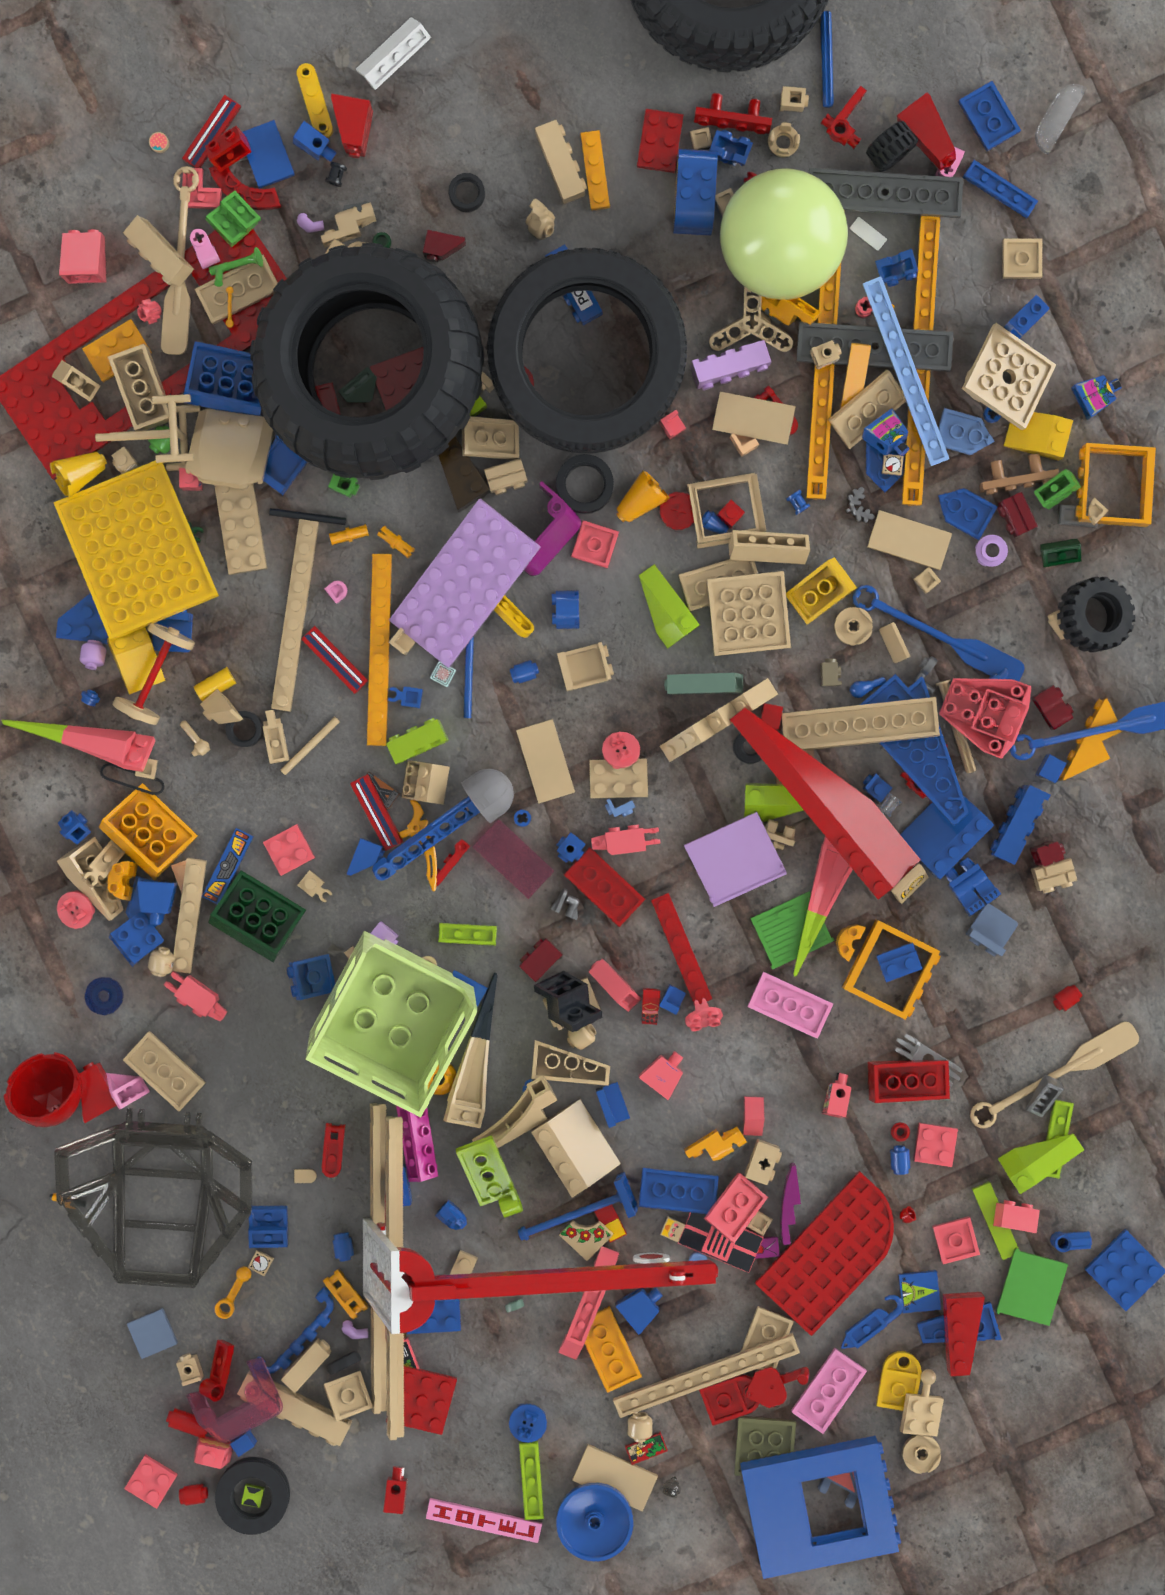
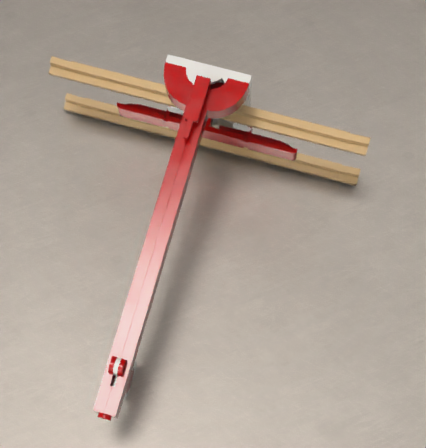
[363,1103,718,1440]

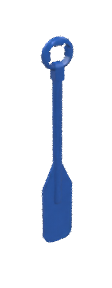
[852,585,1025,681]
[1009,702,1165,760]

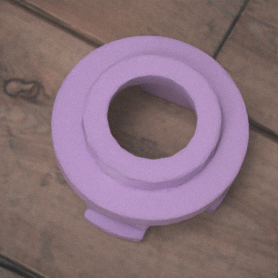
[975,535,1008,567]

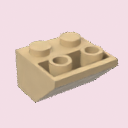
[402,760,450,805]

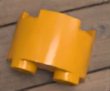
[108,861,138,901]
[836,924,866,962]

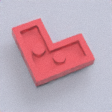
[182,168,222,209]

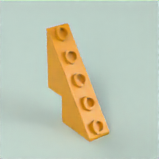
[1059,698,1122,781]

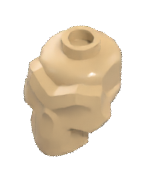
[526,199,555,240]

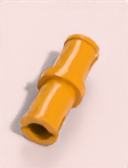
[329,524,369,545]
[377,526,415,558]

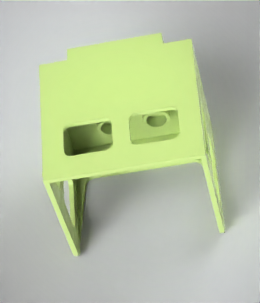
[306,931,477,1117]

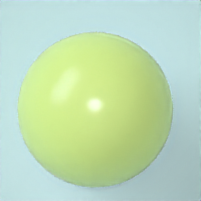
[720,169,848,300]

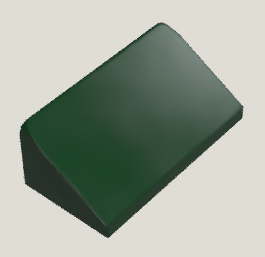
[1040,539,1082,567]

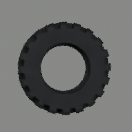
[1057,576,1136,653]

